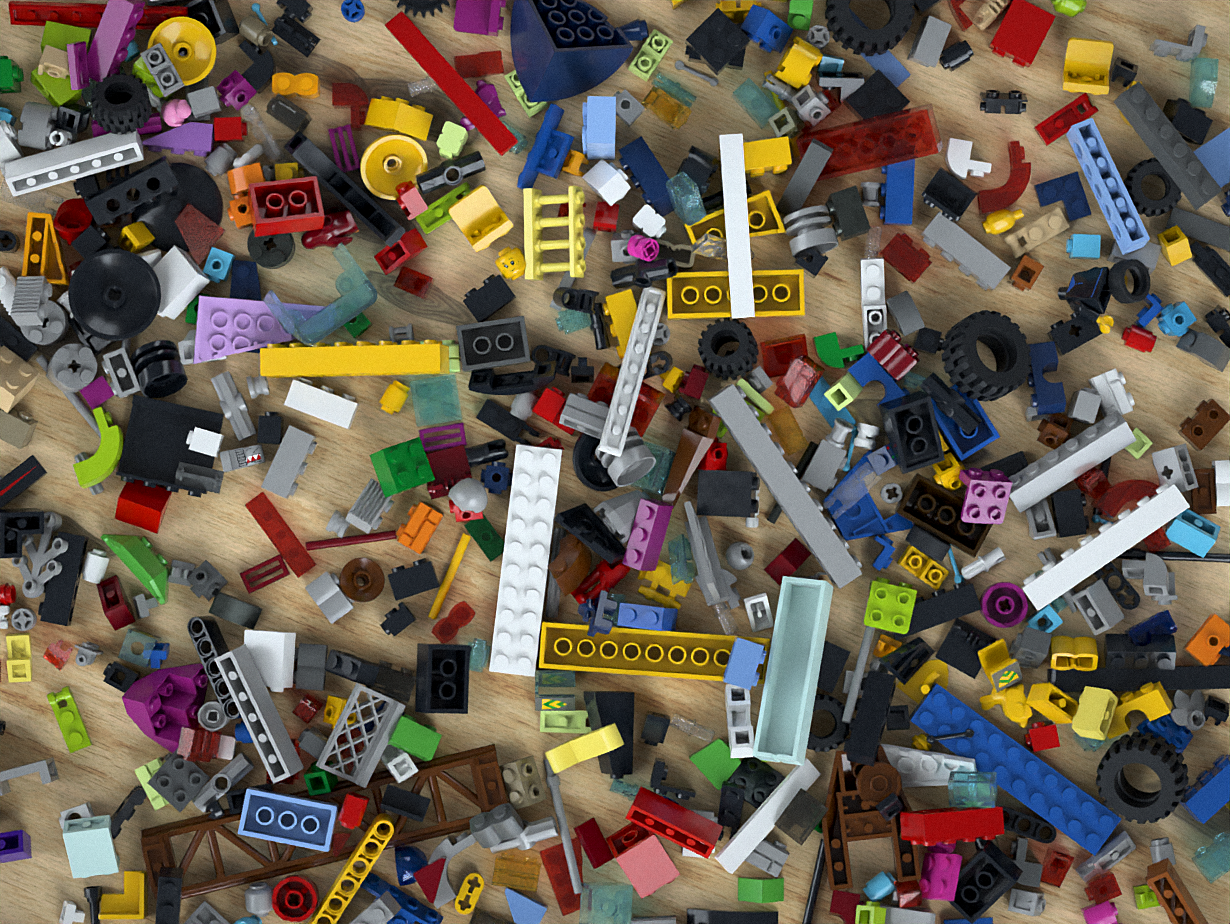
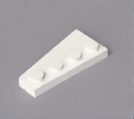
[881,744,978,787]

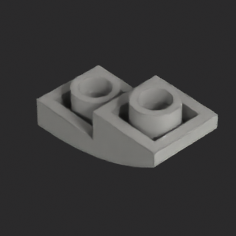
[140,43,185,97]

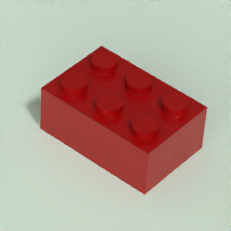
[248,176,325,237]

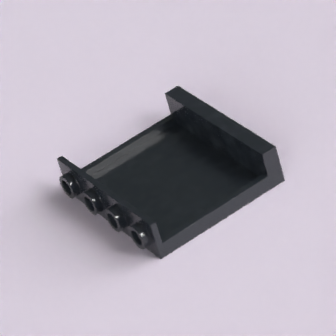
[116,395,224,498]

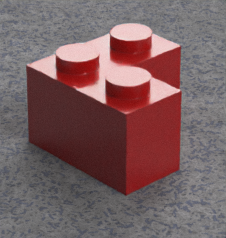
[532,386,575,436]

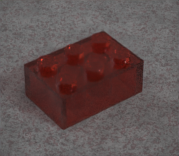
[587,362,666,438]

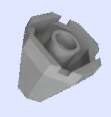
[593,490,650,544]

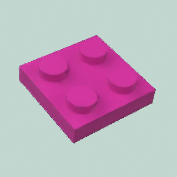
[917,853,962,901]

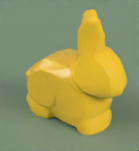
[979,683,1032,728]

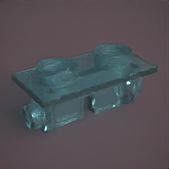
[668,534,695,584]

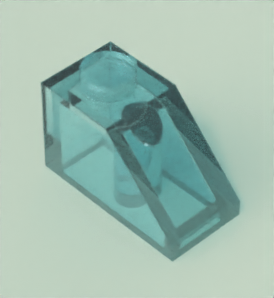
[1189,58,1219,108]

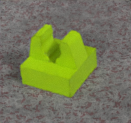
[1133,884,1160,910]

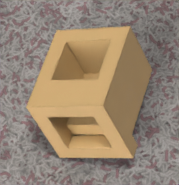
[38,45,70,79]

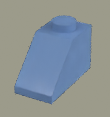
[505,885,548,924]

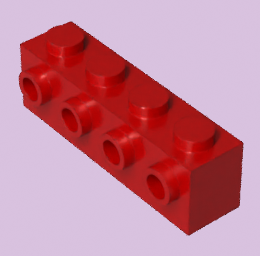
[625,786,723,859]

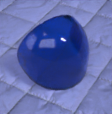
[395,846,428,886]

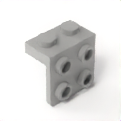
[1149,25,1208,62]

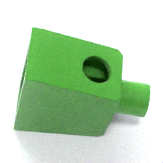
[689,737,741,791]

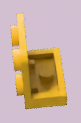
[1062,37,1114,95]
[448,185,514,252]

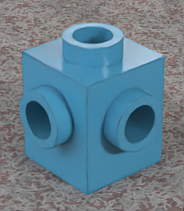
[1156,301,1197,337]

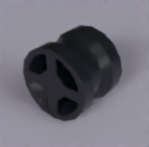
[664,394,693,422]

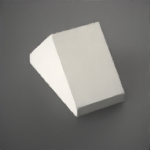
[743,592,774,632]

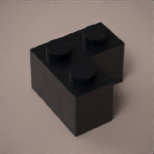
[71,225,123,259]
[0,508,44,559]

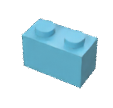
[1164,509,1221,558]

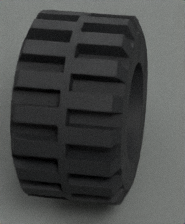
[91,73,152,134]
[1124,158,1182,217]
[698,318,759,381]
[807,694,850,752]

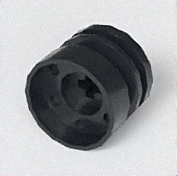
[130,340,188,398]

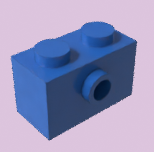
[740,4,794,53]

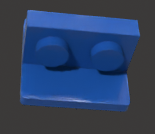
[1136,709,1193,754]

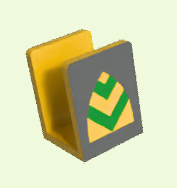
[978,638,1023,692]

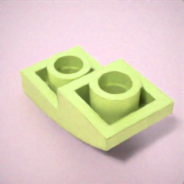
[628,29,673,82]
[504,70,548,118]

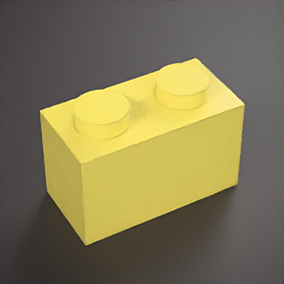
[1072,686,1118,741]

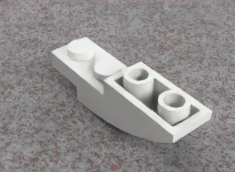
[860,257,887,351]

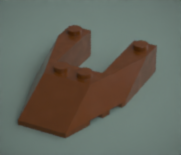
[822,745,921,891]

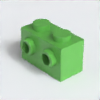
[387,715,442,761]

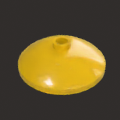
[147,17,216,86]
[360,134,428,200]

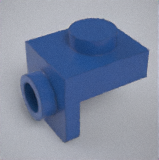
[871,534,896,571]

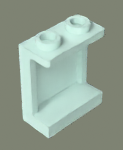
[63,815,120,878]

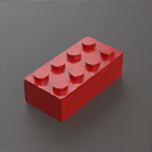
[900,805,1004,846]

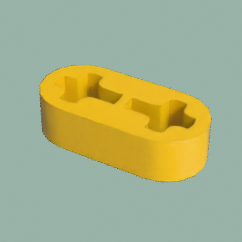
[454,872,485,915]

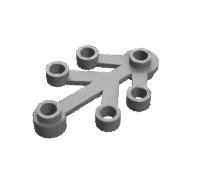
[12,512,68,598]

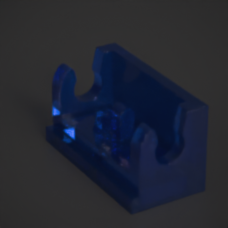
[1125,609,1178,646]

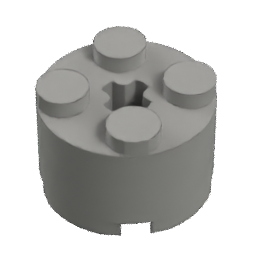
[18,101,59,151]
[20,300,69,346]
[48,344,97,393]

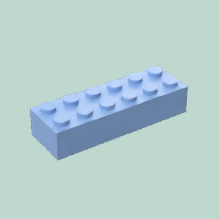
[582,96,616,160]

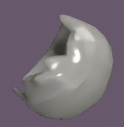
[448,478,488,513]

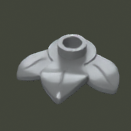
[1170,689,1205,731]

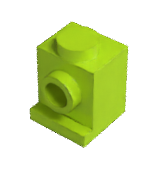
[855,901,886,924]

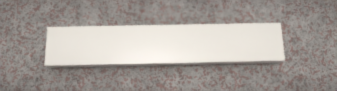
[715,758,821,874]

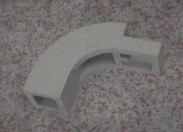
[428,832,477,909]

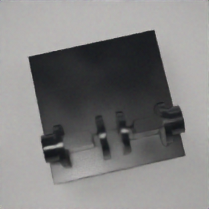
[935,618,997,679]
[727,756,786,809]

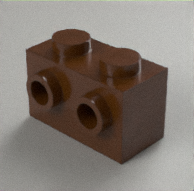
[1178,399,1230,451]

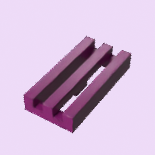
[67,41,90,90]
[328,124,360,173]
[418,423,467,452]

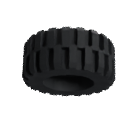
[825,0,915,56]
[942,310,1031,402]
[1096,732,1189,824]

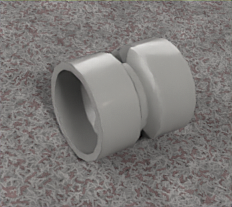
[198,700,230,731]

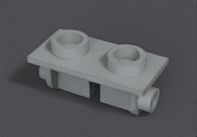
[74,641,103,666]

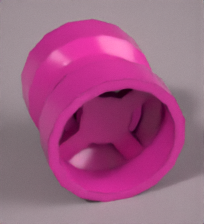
[627,234,659,261]

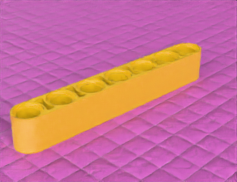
[307,813,394,924]

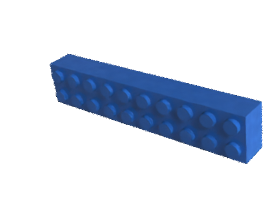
[909,683,1121,856]

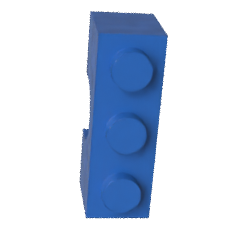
[847,352,910,409]

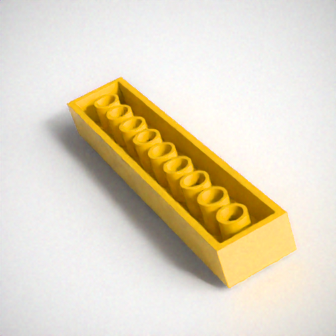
[539,621,770,684]

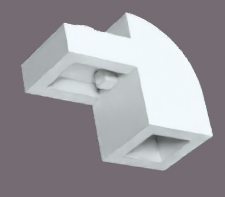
[945,138,992,180]

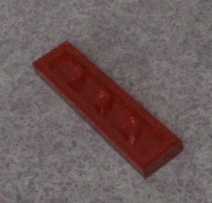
[245,492,317,578]

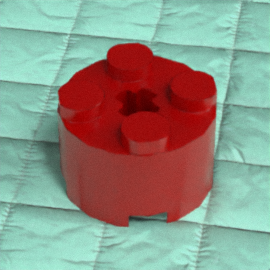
[272,874,319,922]

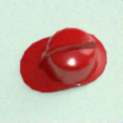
[53,198,93,245]

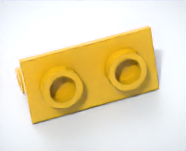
[716,0,761,23]

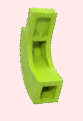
[73,407,124,489]

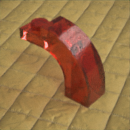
[977,141,1031,215]
[1091,479,1160,518]

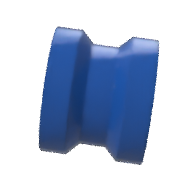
[341,0,365,23]

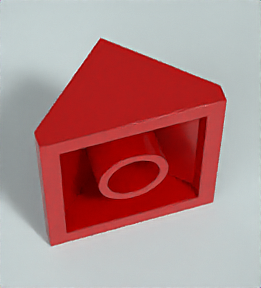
[114,479,172,534]

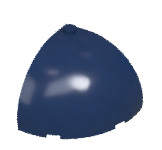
[510,0,633,102]

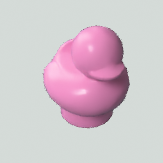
[161,99,192,128]

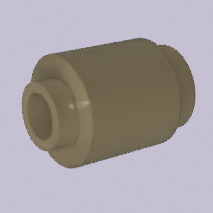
[239,15,273,47]

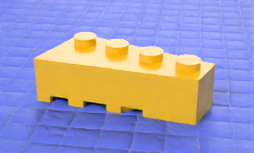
[683,190,786,246]

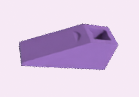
[143,122,215,157]

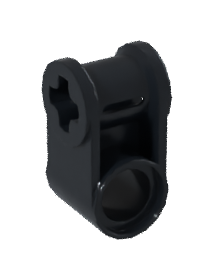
[553,287,599,315]
[531,345,576,377]

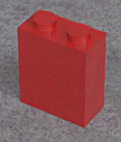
[989,0,1056,68]

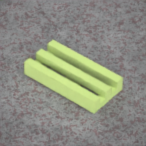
[736,378,775,415]

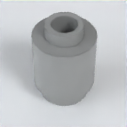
[204,143,238,177]
[510,390,540,421]
[1149,837,1176,865]

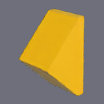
[117,221,155,254]

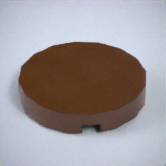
[856,761,902,806]

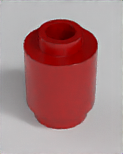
[1121,324,1157,353]

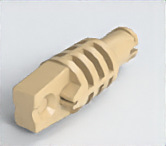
[971,0,1012,30]

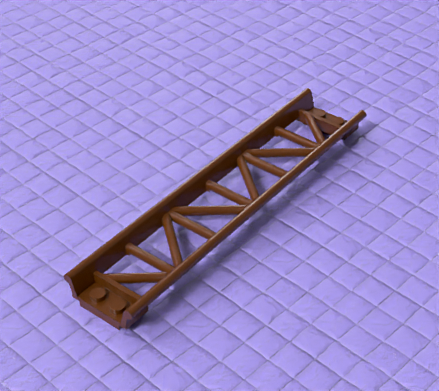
[140,744,508,900]

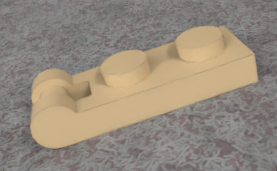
[1004,207,1070,259]

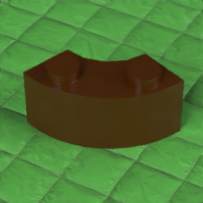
[547,534,592,596]

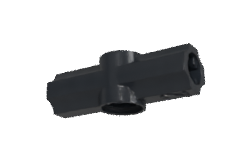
[415,151,486,195]
[610,257,678,289]
[919,372,982,434]

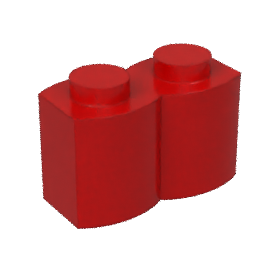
[338,791,370,829]

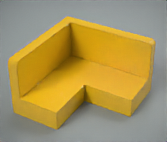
[98,871,148,919]

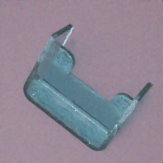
[263,242,377,346]

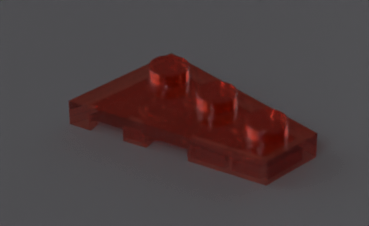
[538,837,584,916]

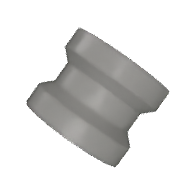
[806,25,830,50]
[653,322,670,346]
[247,374,270,399]
[326,510,350,538]
[11,608,37,631]

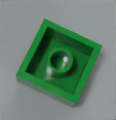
[370,437,435,498]

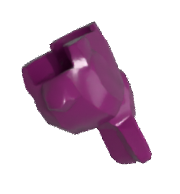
[460,80,506,131]

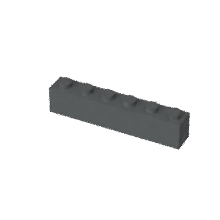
[1114,81,1222,210]

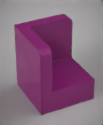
[80,375,114,410]

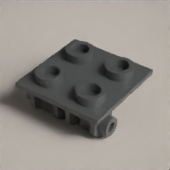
[147,748,210,812]

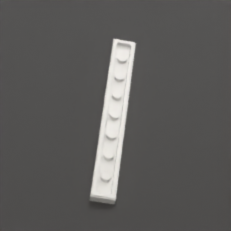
[719,133,755,319]
[598,286,667,457]

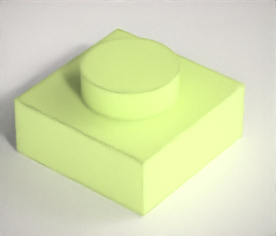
[1124,427,1153,460]

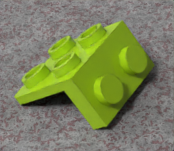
[863,577,917,634]

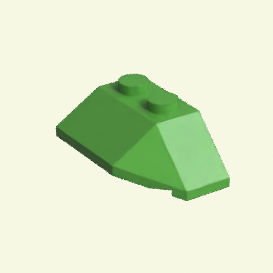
[100,534,170,605]

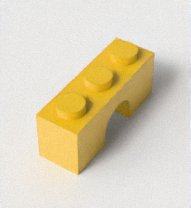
[1107,681,1172,740]

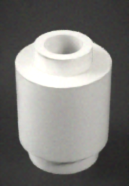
[82,549,110,584]

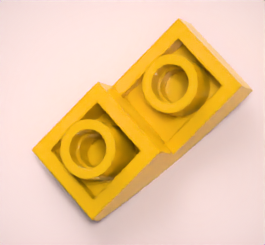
[897,544,949,591]

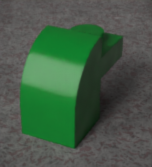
[812,332,864,369]

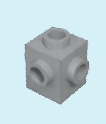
[792,84,831,126]
[611,230,641,264]

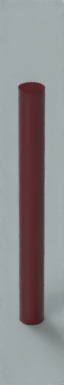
[305,530,397,551]

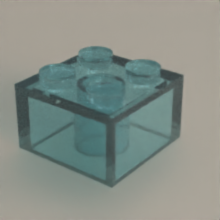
[410,374,463,427]
[579,882,633,924]

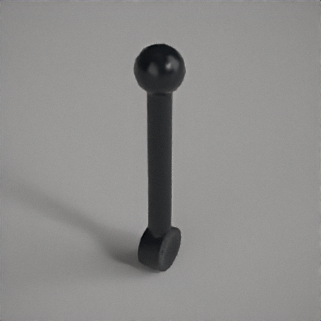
[926,729,974,744]

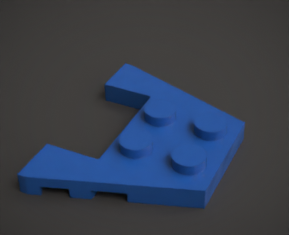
[822,450,913,541]

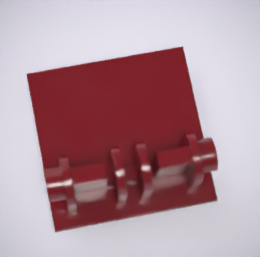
[426,444,472,499]

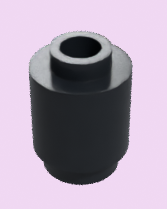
[939,40,974,72]

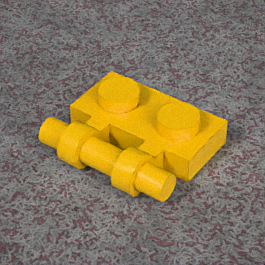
[637,560,695,611]

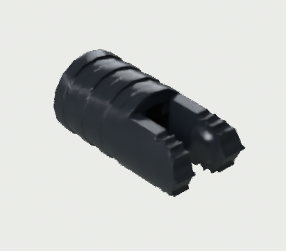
[465,439,509,468]

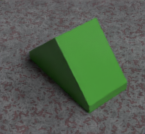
[738,877,784,903]

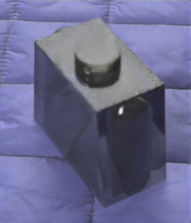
[266,93,312,134]

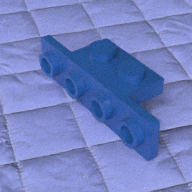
[517,103,574,190]
[360,872,444,924]

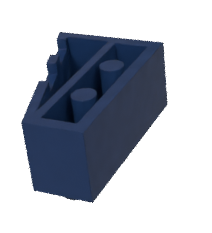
[618,136,682,217]

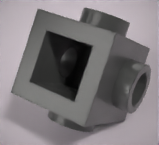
[187,560,228,601]

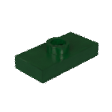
[464,514,505,562]

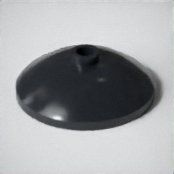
[572,433,618,492]

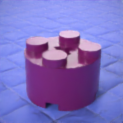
[980,582,1028,628]

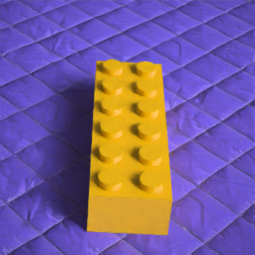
[666,269,805,320]

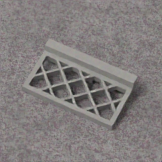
[684,501,730,606]
[316,683,406,788]

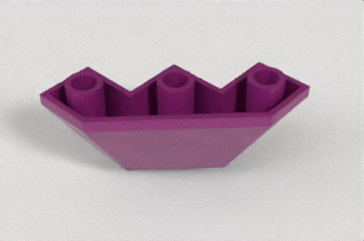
[122,663,209,755]

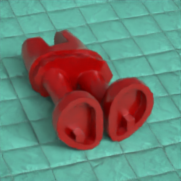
[571,559,631,605]

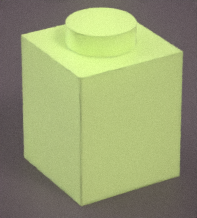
[824,372,863,411]

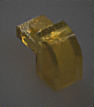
[641,86,692,130]

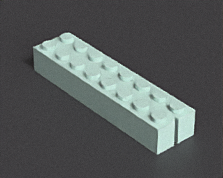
[752,576,834,766]

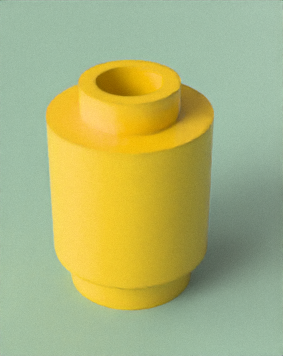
[379,380,410,415]

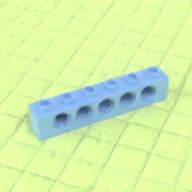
[1066,118,1150,255]

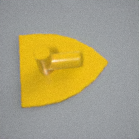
[896,659,949,704]

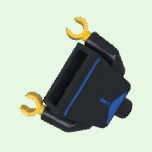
[1058,267,1128,334]

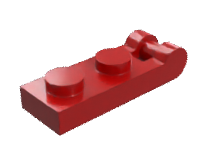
[1034,92,1099,146]

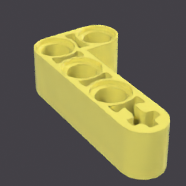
[545,723,624,774]

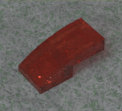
[947,0,973,32]
[454,50,504,79]

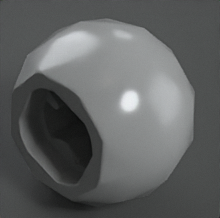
[726,541,754,570]

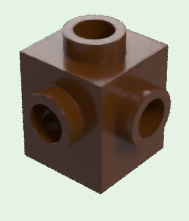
[1037,413,1074,450]

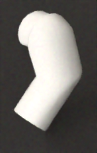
[233,144,264,168]

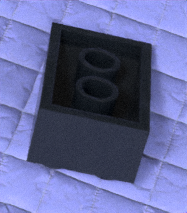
[179,0,240,56]
[879,391,945,474]

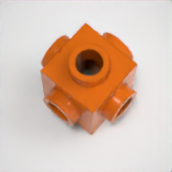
[227,193,253,230]

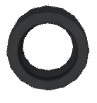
[1108,259,1151,304]
[906,524,951,561]

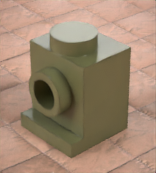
[768,107,806,138]

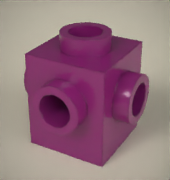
[216,69,257,111]

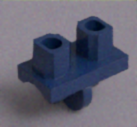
[578,590,617,637]

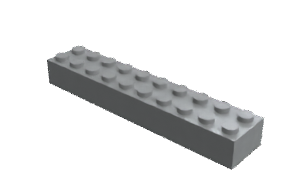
[707,384,862,589]

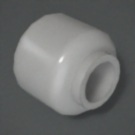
[244,882,274,917]

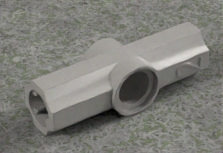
[211,371,257,441]
[192,752,255,813]
[490,816,559,854]

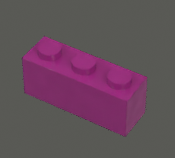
[622,498,674,571]

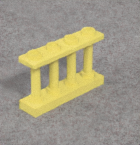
[523,185,586,281]

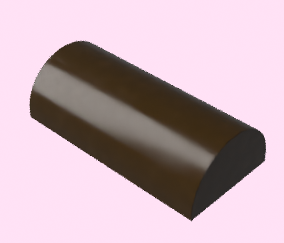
[895,473,993,558]

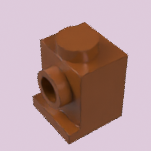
[1009,255,1044,292]

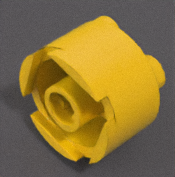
[774,36,823,89]

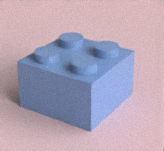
[722,637,767,690]

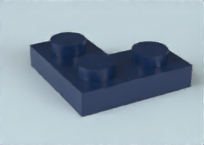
[1034,171,1092,222]

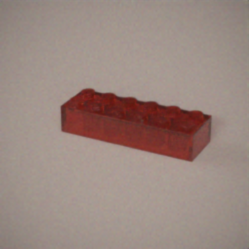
[796,103,943,182]

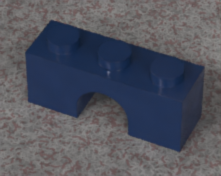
[1027,341,1066,415]

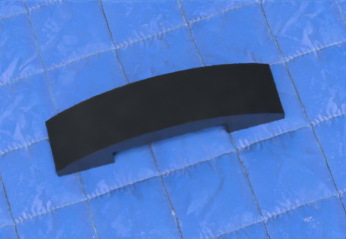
[468,360,558,395]
[687,908,778,924]

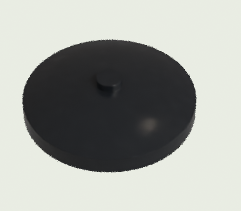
[132,163,224,253]
[68,249,161,341]

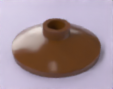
[340,558,385,603]

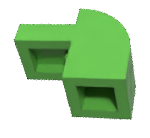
[787,0,813,31]

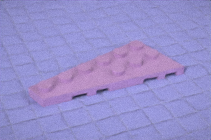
[193,295,336,364]

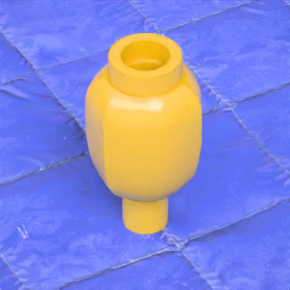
[982,209,1024,235]

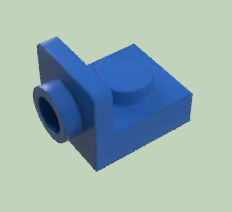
[1134,293,1163,328]

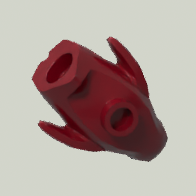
[301,207,359,250]

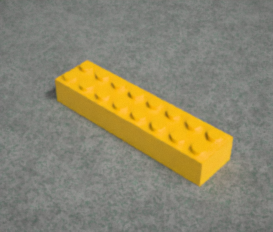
[260,340,450,378]

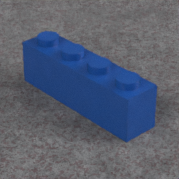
[879,132,916,226]

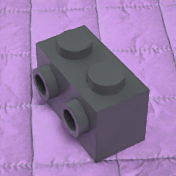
[1009,627,1052,669]

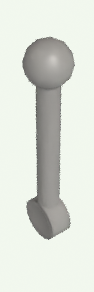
[675,60,718,86]

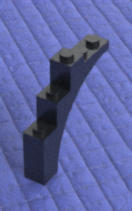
[284,131,406,247]

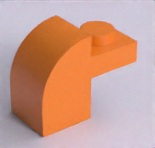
[227,162,266,195]

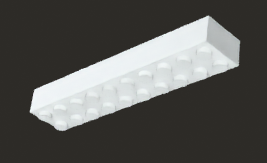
[489,444,563,677]

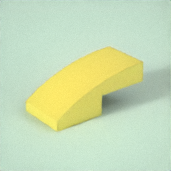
[6,633,32,683]

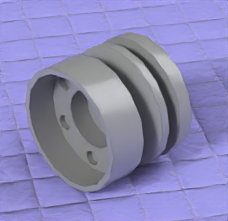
[783,205,839,259]
[595,426,656,487]

